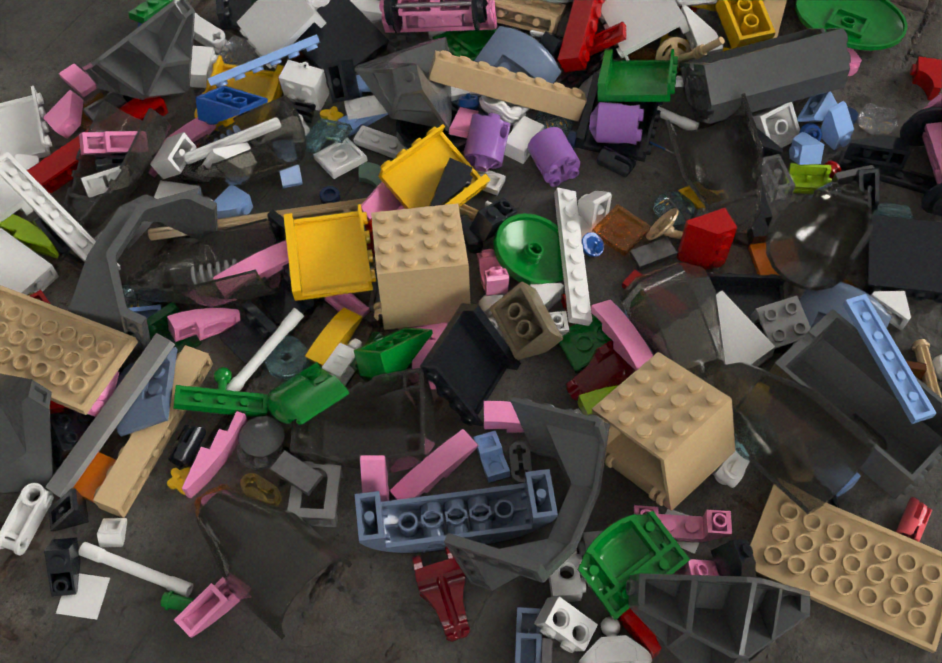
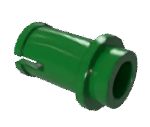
[161,591,194,612]

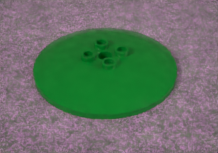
[795,0,907,51]

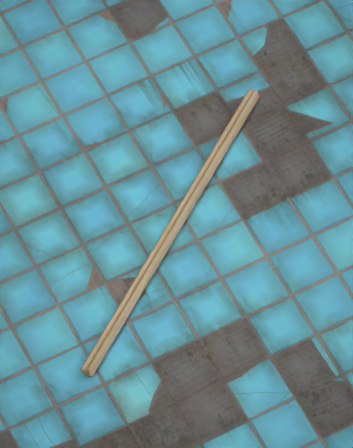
[148,198,367,241]

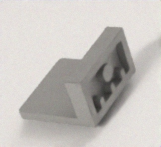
[750,296,811,349]

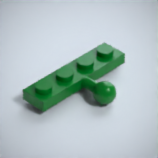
[173,367,268,417]

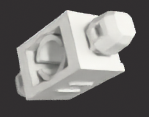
[322,338,362,386]

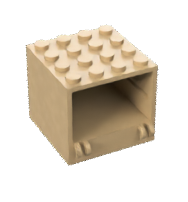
[370,203,470,330]
[592,352,735,511]

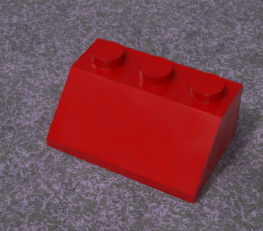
[676,208,737,270]

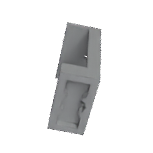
[287,461,344,527]

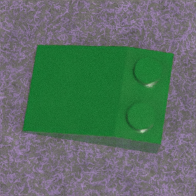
[354,327,433,381]

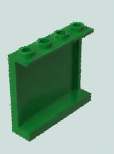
[597,49,678,102]

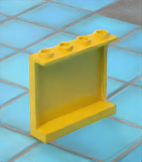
[194,55,284,138]
[378,124,491,209]
[283,204,376,301]

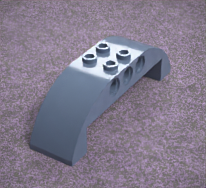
[355,469,558,553]

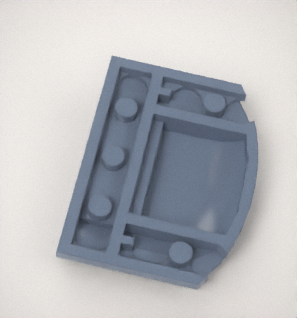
[474,26,561,83]
[800,279,892,328]
[116,347,178,436]

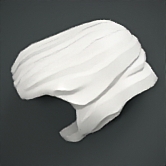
[479,95,530,125]

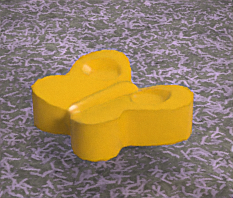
[320,106,343,129]
[167,467,191,495]

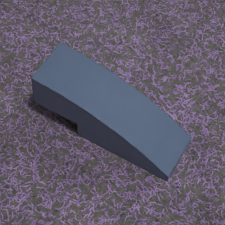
[515,607,542,663]

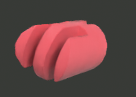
[896,497,932,542]

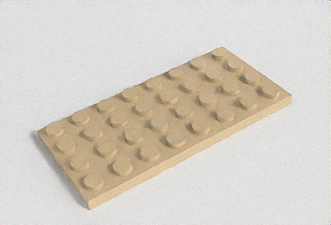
[0,285,138,415]
[750,481,942,653]

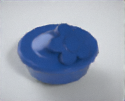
[457,93,480,110]
[799,123,822,141]
[582,232,604,257]

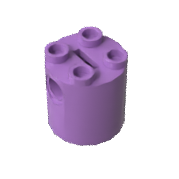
[589,102,644,145]
[463,113,511,172]
[528,127,580,187]

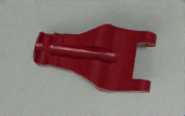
[566,340,636,401]
[412,546,470,642]

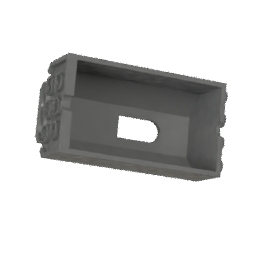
[680,28,851,124]
[764,309,942,499]

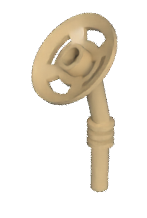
[655,36,724,73]
[646,208,683,240]

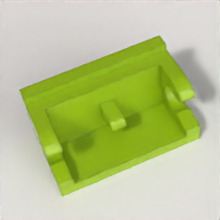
[785,163,832,195]

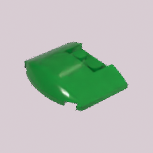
[432,29,496,61]
[267,362,350,425]
[577,511,690,620]

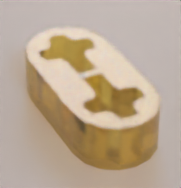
[240,473,281,508]

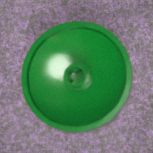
[494,214,564,285]

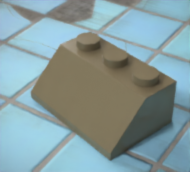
[489,281,563,360]

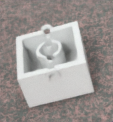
[279,60,330,111]

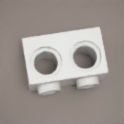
[81,164,134,198]
[534,596,598,653]

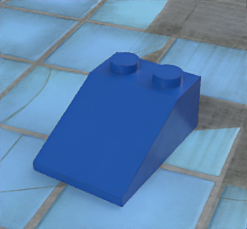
[195,86,268,125]

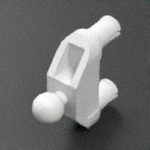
[578,616,652,663]

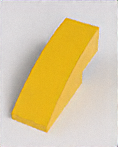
[305,308,363,367]

